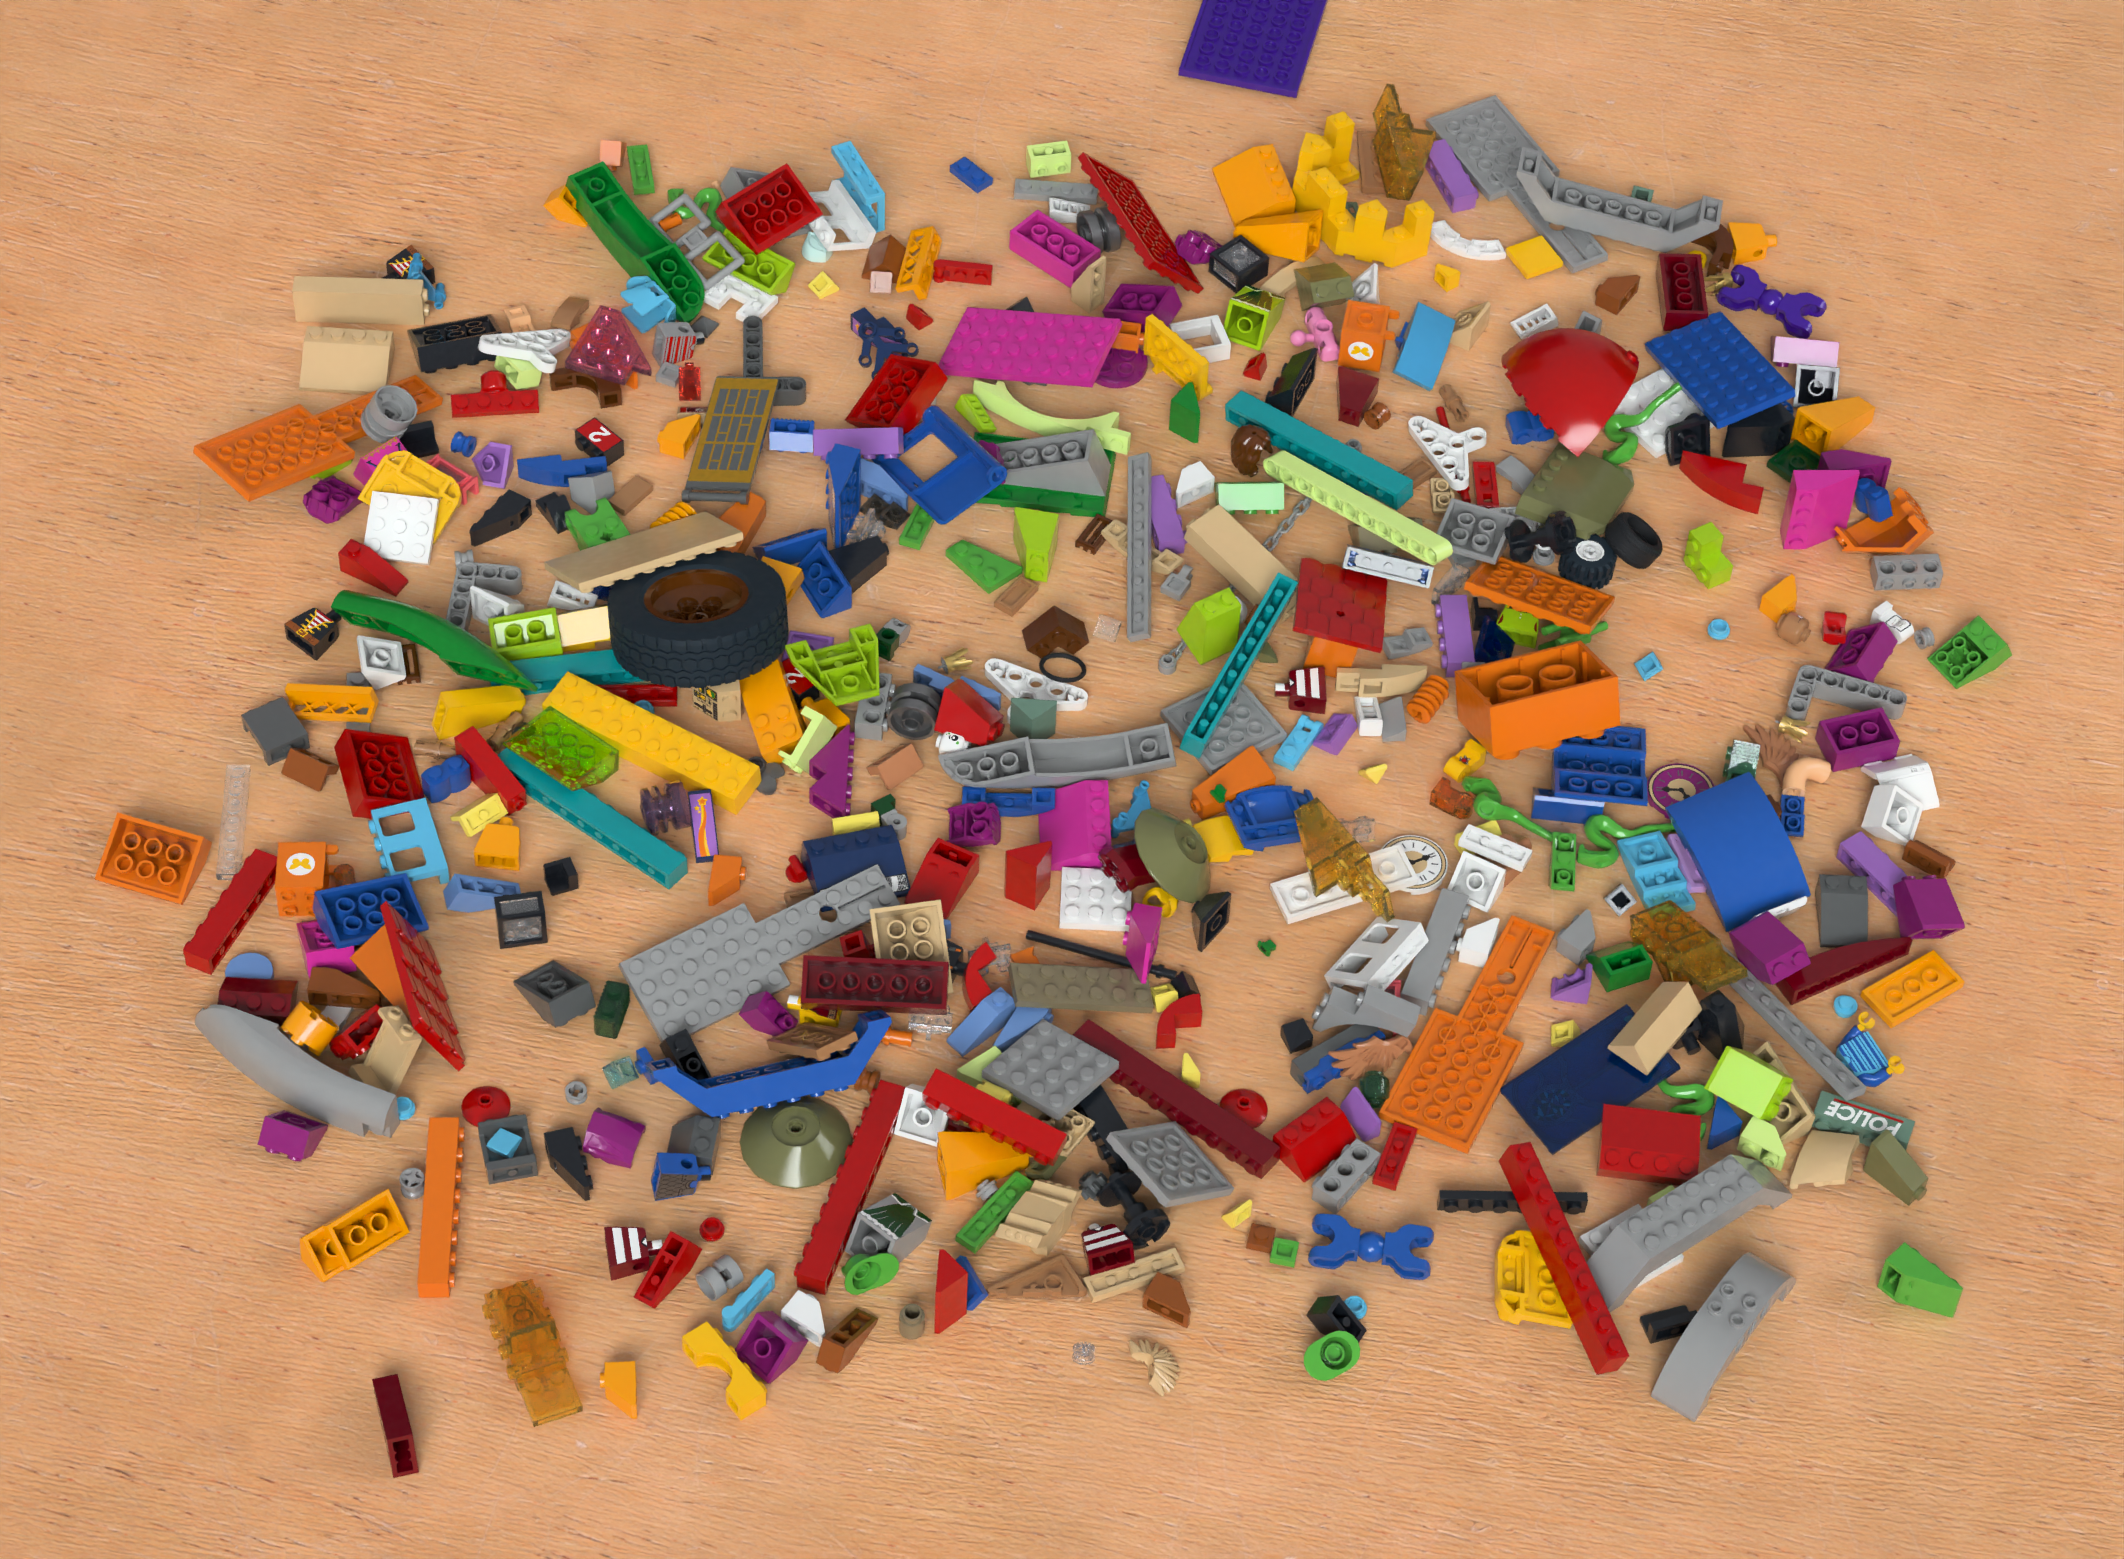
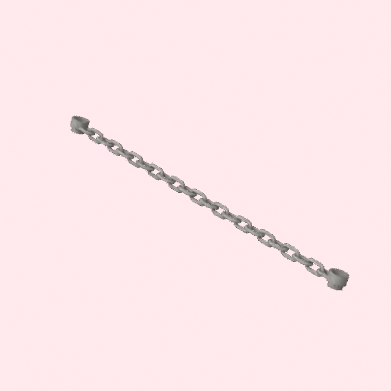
[1158,439,1362,675]

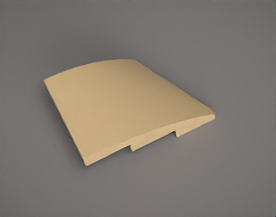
[1790,1130,1860,1189]

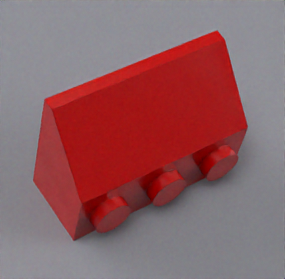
[1273,1097,1357,1183]

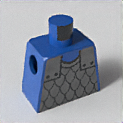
[651,1153,711,1201]

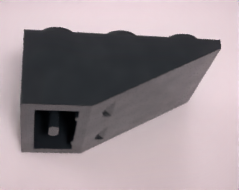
[1722,403,1795,457]

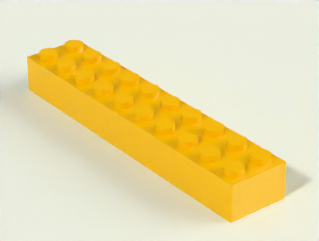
[542,671,762,815]

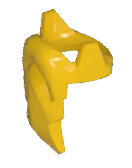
[1142,887,1179,918]

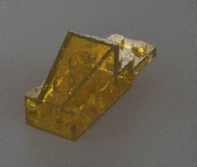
[1372,84,1436,201]
[1294,797,1395,922]
[1629,900,1748,993]
[481,1279,583,1427]

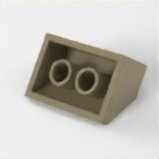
[1348,517,1423,554]

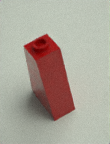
[454,726,527,816]

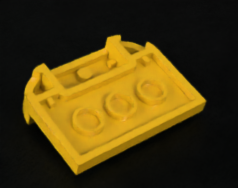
[1144,314,1213,401]
[358,450,462,544]
[1495,1230,1573,1329]

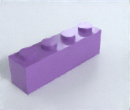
[1420,139,1478,213]
[813,427,904,460]
[1151,475,1188,554]
[1435,595,1475,677]
[1836,831,1907,918]

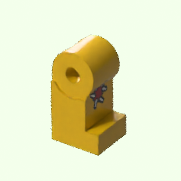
[1443,739,1486,783]

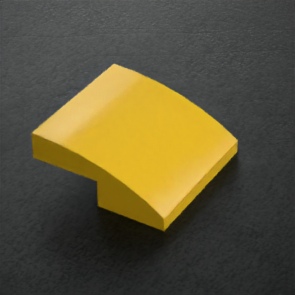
[1192,815,1254,862]

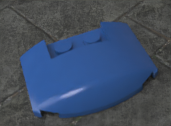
[1224,785,1330,851]

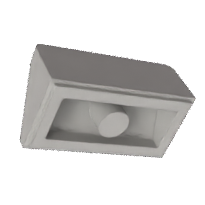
[1379,697,1407,742]

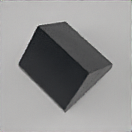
[1006,297,1034,312]
[1170,971,1201,999]

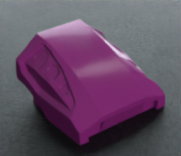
[1175,230,1222,265]
[303,475,363,524]
[947,802,1001,847]
[583,1107,646,1169]

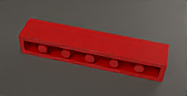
[183,849,277,975]
[922,1068,1067,1166]

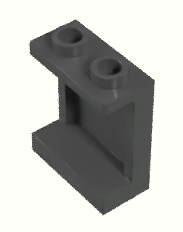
[241,697,310,766]
[478,1114,538,1185]

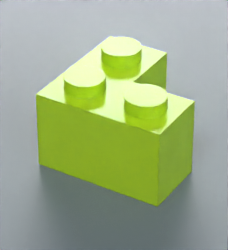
[1683,522,1733,589]

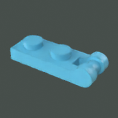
[1273,714,1324,771]
[722,1269,775,1332]

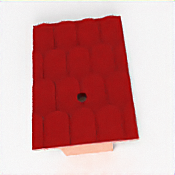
[1293,558,1388,678]
[350,901,466,1072]

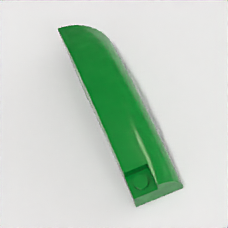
[566,161,705,323]
[331,590,538,692]

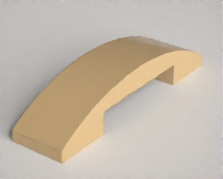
[1259,256,1325,297]
[1101,519,1184,574]

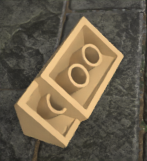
[1608,982,1702,1075]
[1753,1042,1815,1145]

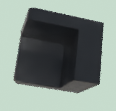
[1471,597,1498,631]
[543,857,579,896]

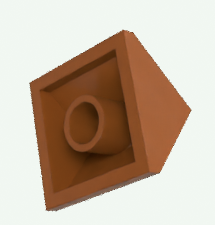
[862,234,906,284]

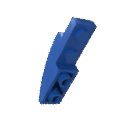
[517,455,607,487]

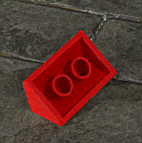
[1004,841,1052,911]
[934,1249,968,1334]

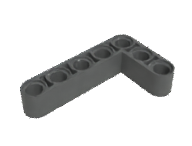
[743,316,806,406]

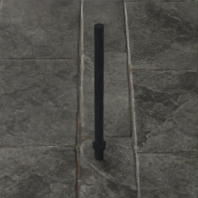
[1026,930,1177,980]

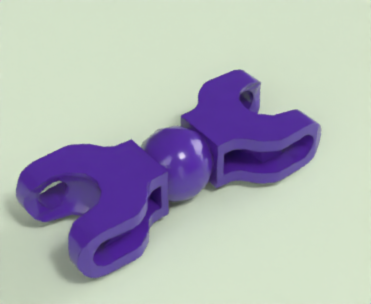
[1716,265,1827,339]

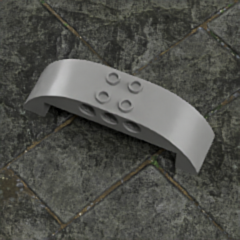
[1651,1252,1796,1422]

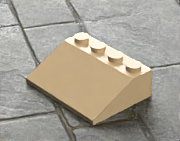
[299,326,395,394]
[869,900,954,995]

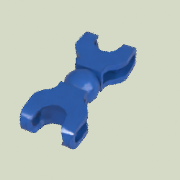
[1308,1214,1434,1280]

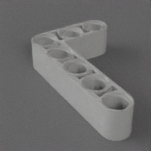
[446,562,523,631]
[1785,665,1907,727]

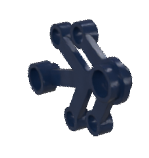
[858,321,919,379]

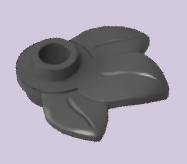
[748,756,785,795]

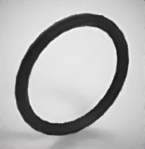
[1039,653,1087,683]

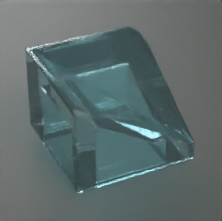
[602,1056,639,1089]

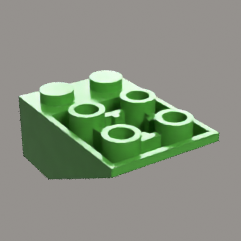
[1927,615,2012,689]
[1877,1242,1963,1318]

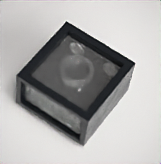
[1209,235,1269,293]
[494,891,548,949]

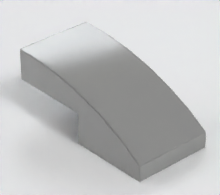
[1496,455,1535,495]
[1382,627,1433,659]

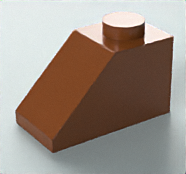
[1595,275,1640,315]
[1143,1272,1191,1328]

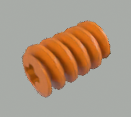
[1406,675,1449,724]

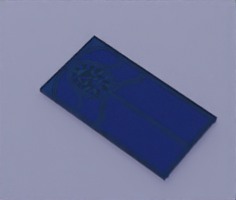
[1500,1004,1681,1155]

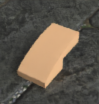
[504,305,536,333]

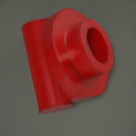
[786,855,808,883]

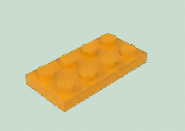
[1860,950,1965,1028]

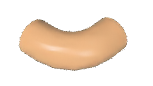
[1782,757,1831,797]

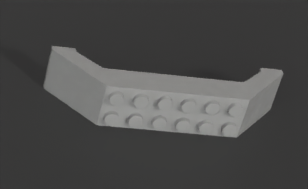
[1516,147,1723,253]
[1586,1154,1792,1312]

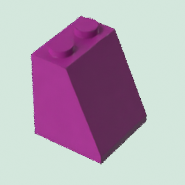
[1893,875,1965,940]
[1728,911,1811,985]

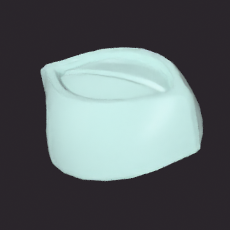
[801,231,833,263]

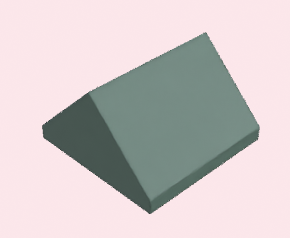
[1010,698,1057,739]

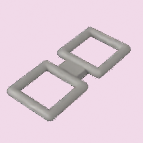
[648,193,745,290]

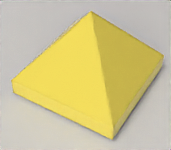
[1358,764,1387,784]

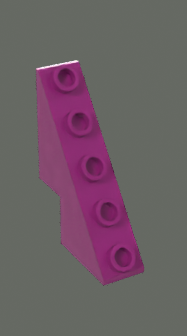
[809,724,855,818]

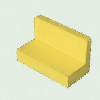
[450,793,508,837]

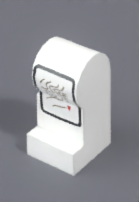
[1869,601,1914,644]

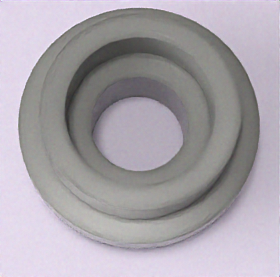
[1533,548,1555,566]
[976,1179,999,1201]

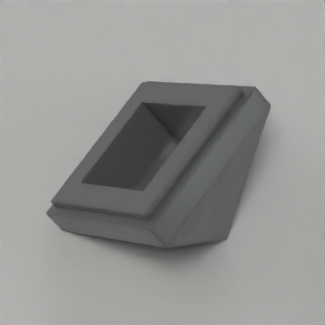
[691,315,719,338]

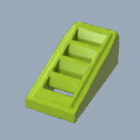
[954,394,997,433]

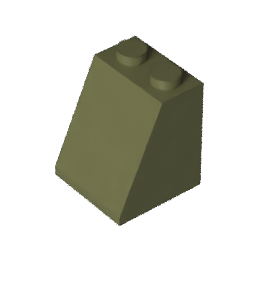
[1294,262,1355,311]

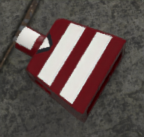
[1274,667,1327,714]
[1081,1223,1135,1276]
[604,1227,663,1281]

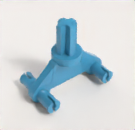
[407,253,446,309]
[1111,780,1151,838]

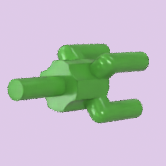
[1538,621,1608,650]

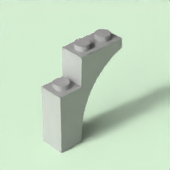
[1311,984,1421,1037]

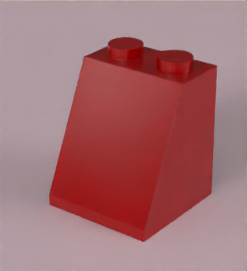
[934,678,1005,746]

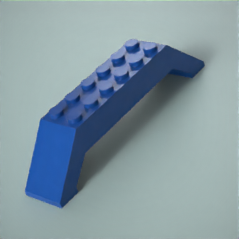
[645,1009,892,1119]

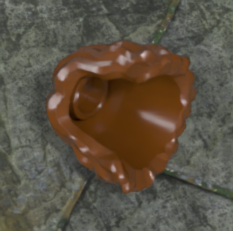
[1231,424,1273,477]

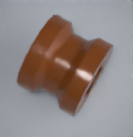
[1364,402,1391,430]
[854,1068,880,1094]

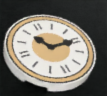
[1382,835,1448,895]

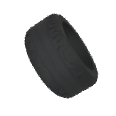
[1605,512,1663,569]

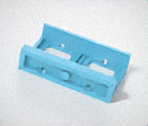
[831,141,885,233]
[368,798,450,884]

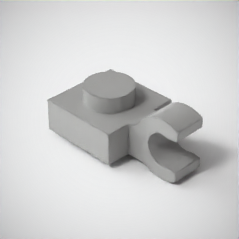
[1160,564,1193,601]

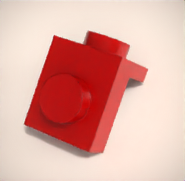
[1821,611,1847,645]

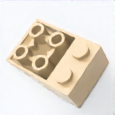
[1016,1101,1095,1157]

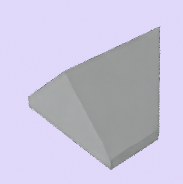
[568,471,615,514]

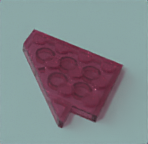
[565,305,652,386]

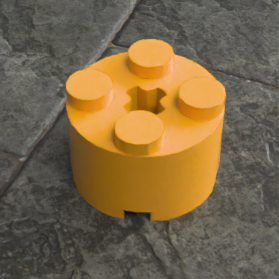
[280,1000,340,1056]

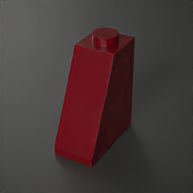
[1336,365,1379,427]

